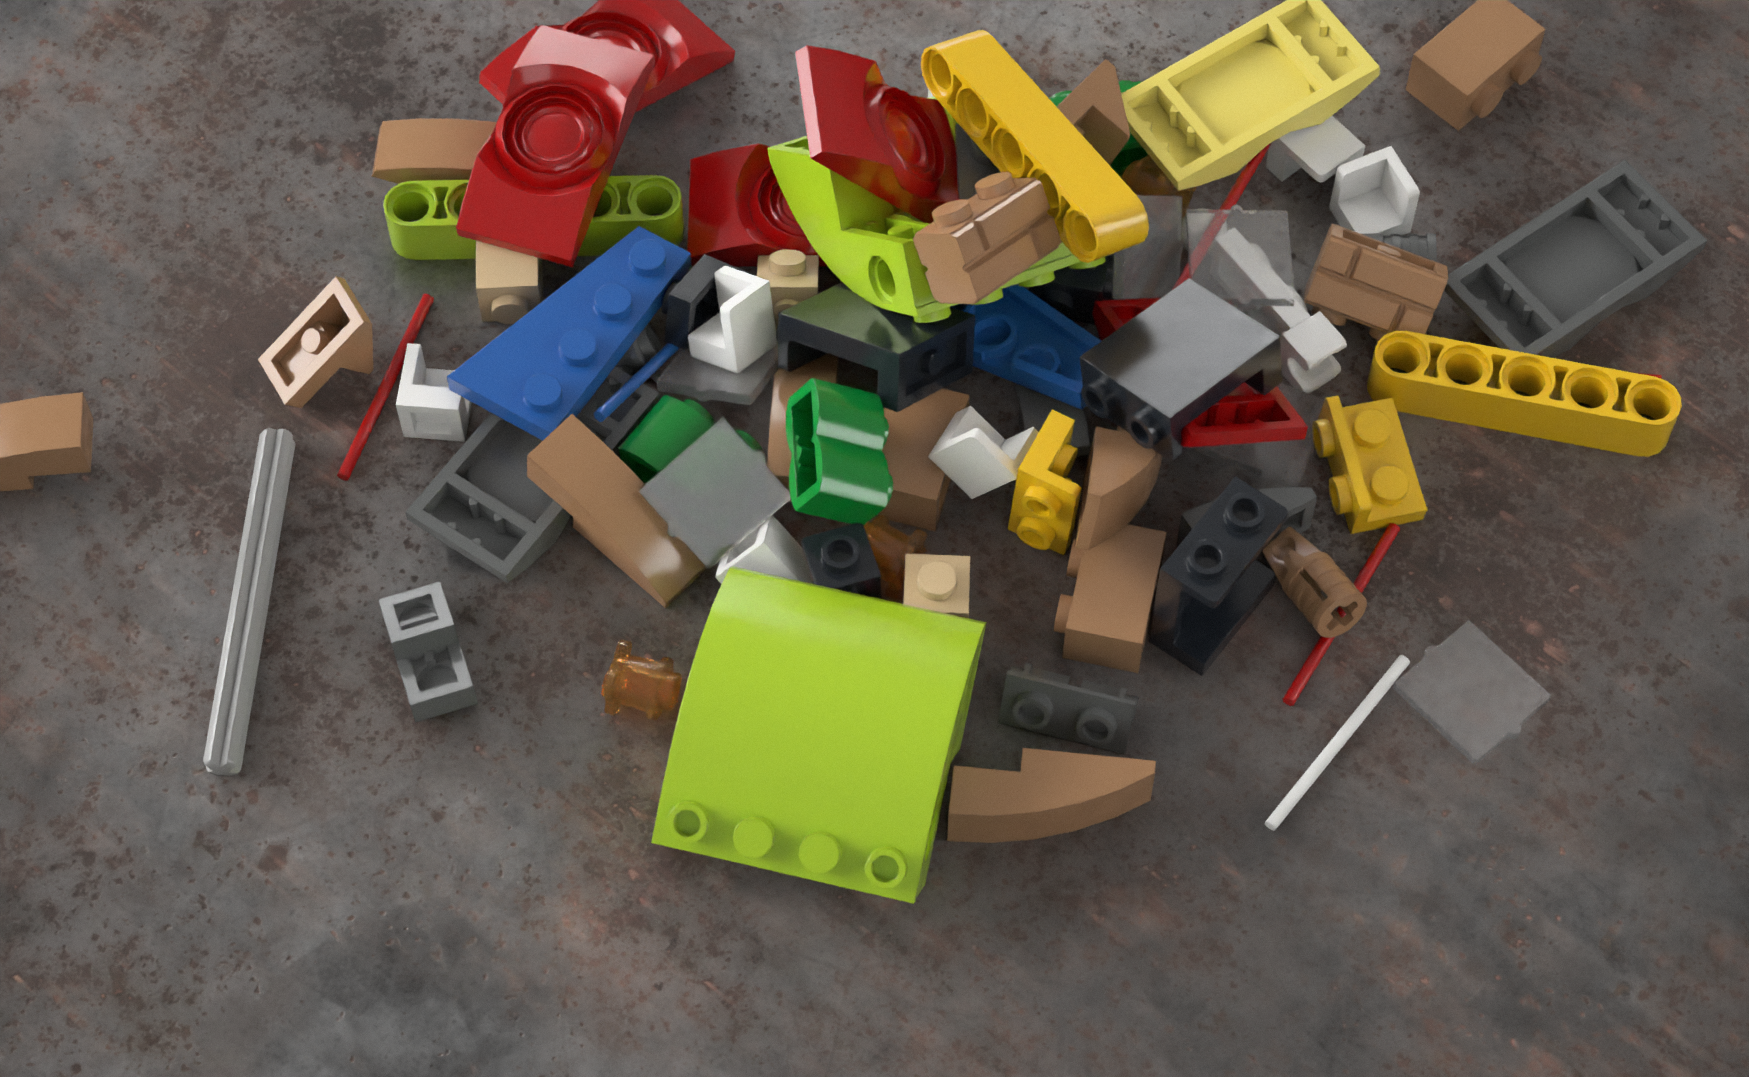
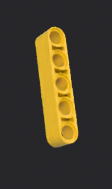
[921,30,1149,263]
[1367,331,1682,457]

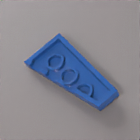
[447,226,692,441]
[951,284,1101,410]

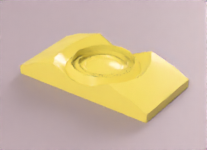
[1121,0,1380,191]

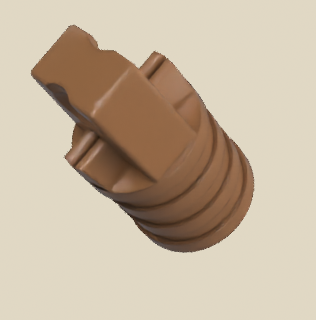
[1262,527,1367,638]

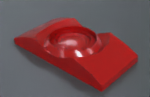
[479,0,735,112]
[456,25,655,267]
[795,45,958,224]
[687,143,828,267]
[1092,297,1308,447]

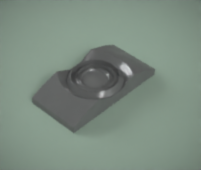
[1444,160,1707,358]
[405,366,660,583]

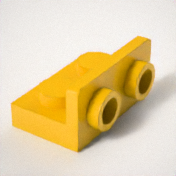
[1312,395,1427,534]
[1008,410,1082,555]

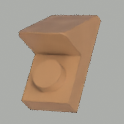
[1056,59,1130,165]
[258,276,373,408]

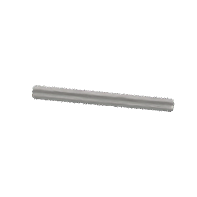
[203,428,295,776]

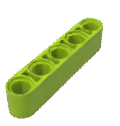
[383,175,685,260]

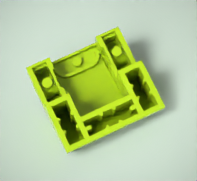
[767,96,1105,323]
[651,566,987,904]

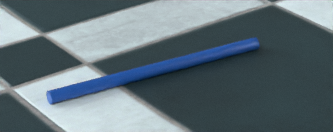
[594,343,680,422]

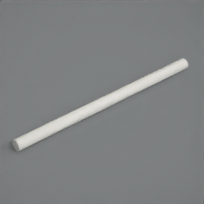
[1265,655,1410,831]

